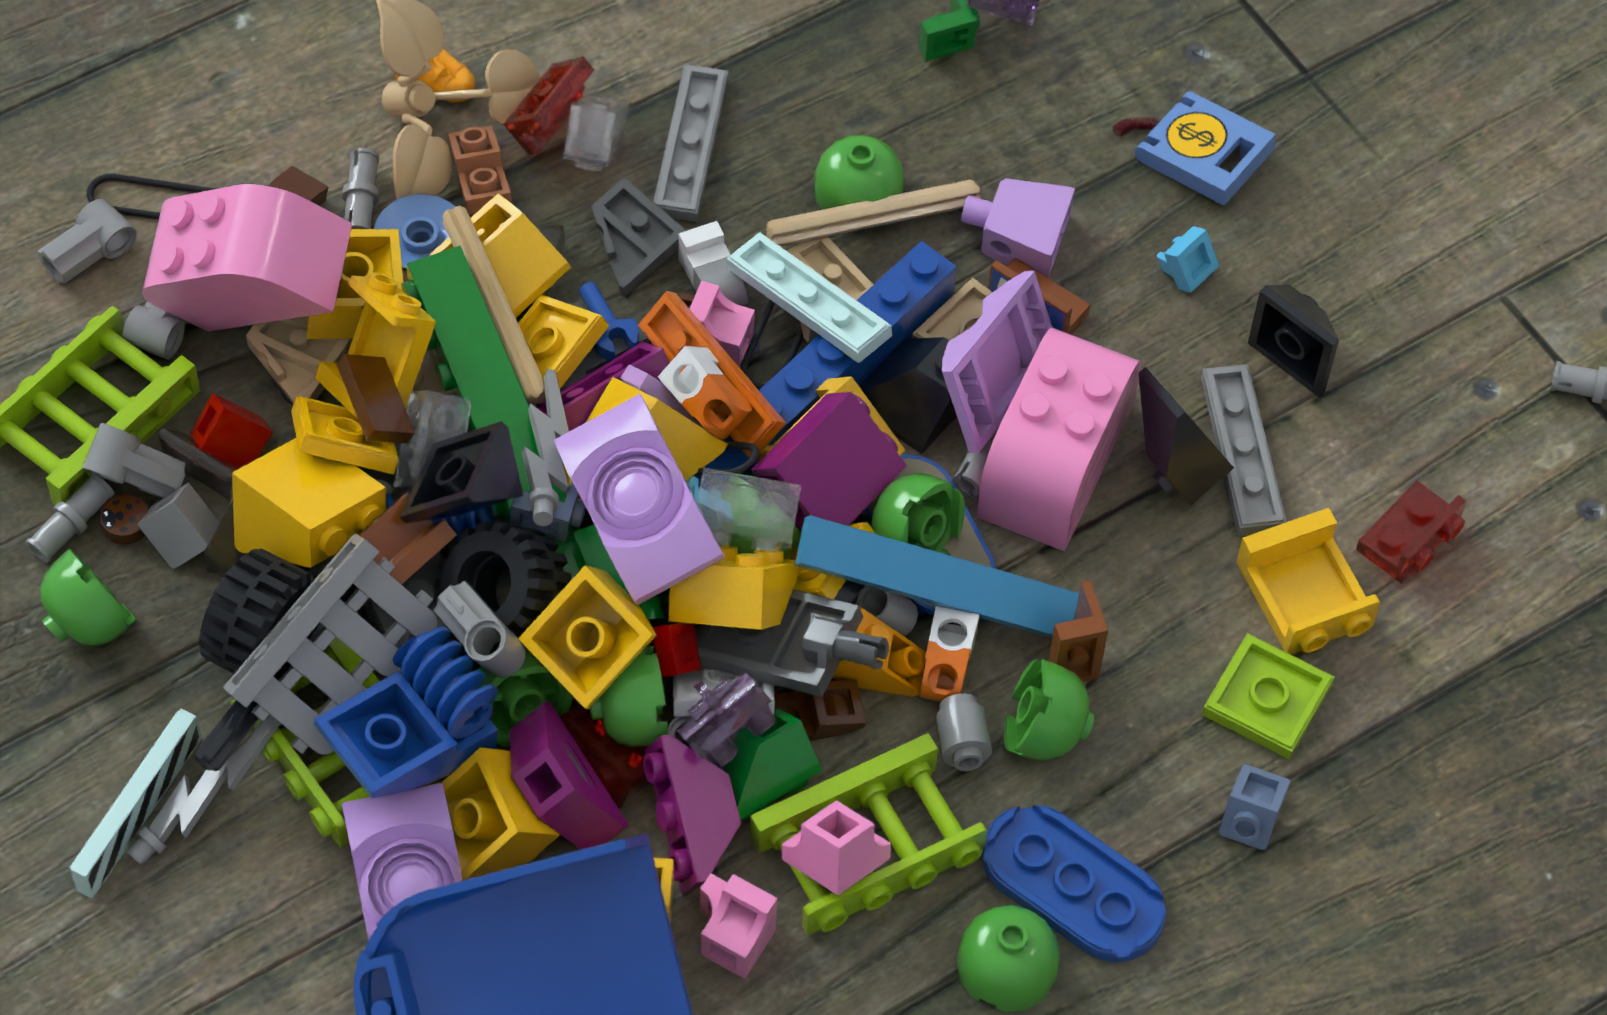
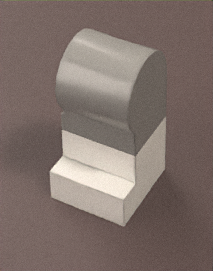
[679,221,748,306]

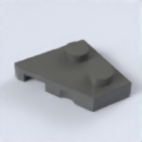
[591,177,687,297]

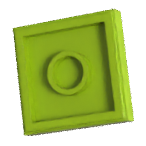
[1202,633,1335,760]

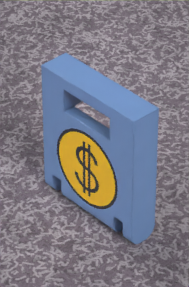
[1135,92,1276,206]

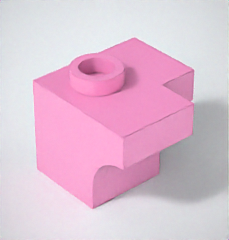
[690,280,755,368]
[782,800,891,895]
[700,873,778,979]

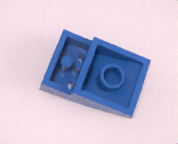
[314,671,498,798]

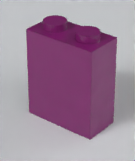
[751,392,907,532]

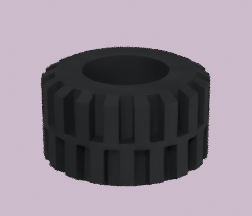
[435,522,572,648]
[199,548,316,674]

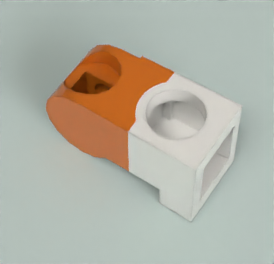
[658,346,752,439]
[920,606,979,702]

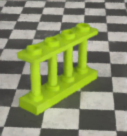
[0,306,201,505]
[231,637,443,848]
[750,733,987,935]

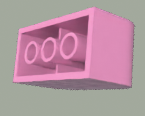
[142,184,352,332]
[976,327,1142,552]

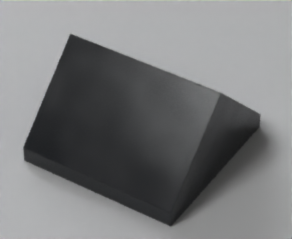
[400,421,524,523]

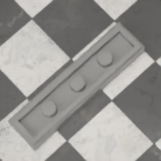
[653,64,728,223]
[1201,364,1287,536]

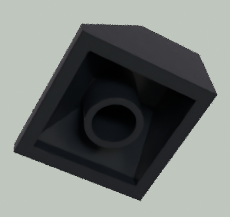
[1248,284,1339,397]
[859,337,957,454]
[1138,367,1234,505]

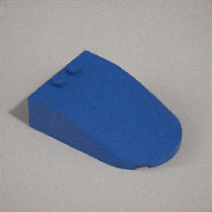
[353,833,693,1015]

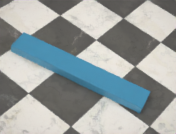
[795,515,1079,638]

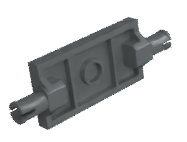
[655,590,889,697]

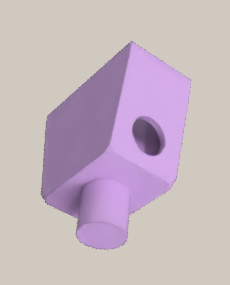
[961,178,1075,278]

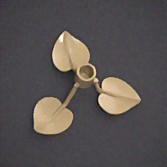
[376,0,543,200]

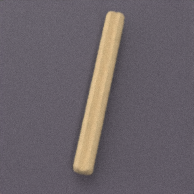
[766,179,981,246]
[442,206,546,405]

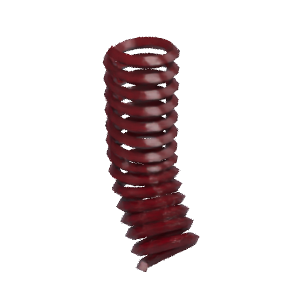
[1113,117,1158,136]

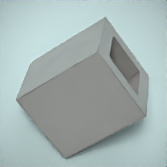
[137,482,223,569]

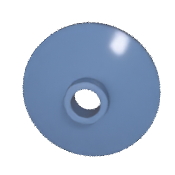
[374,194,455,271]

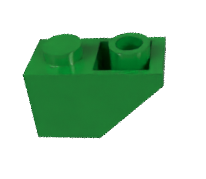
[724,708,823,820]

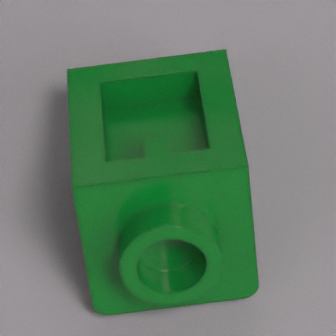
[919,0,980,62]

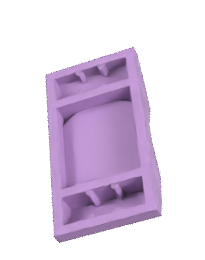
[942,271,1053,453]
[554,394,725,605]
[342,783,463,941]

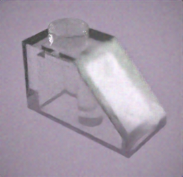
[563,94,632,171]

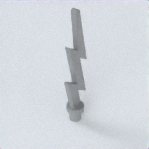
[522,369,569,526]
[127,714,281,865]

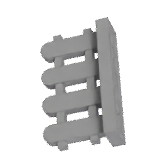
[223,533,438,754]

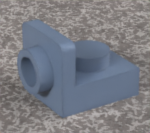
[510,481,586,543]
[1219,763,1291,850]

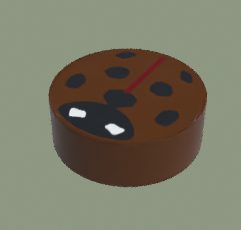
[100,494,148,544]

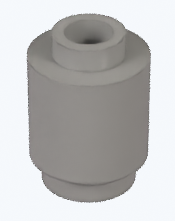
[936,693,992,771]

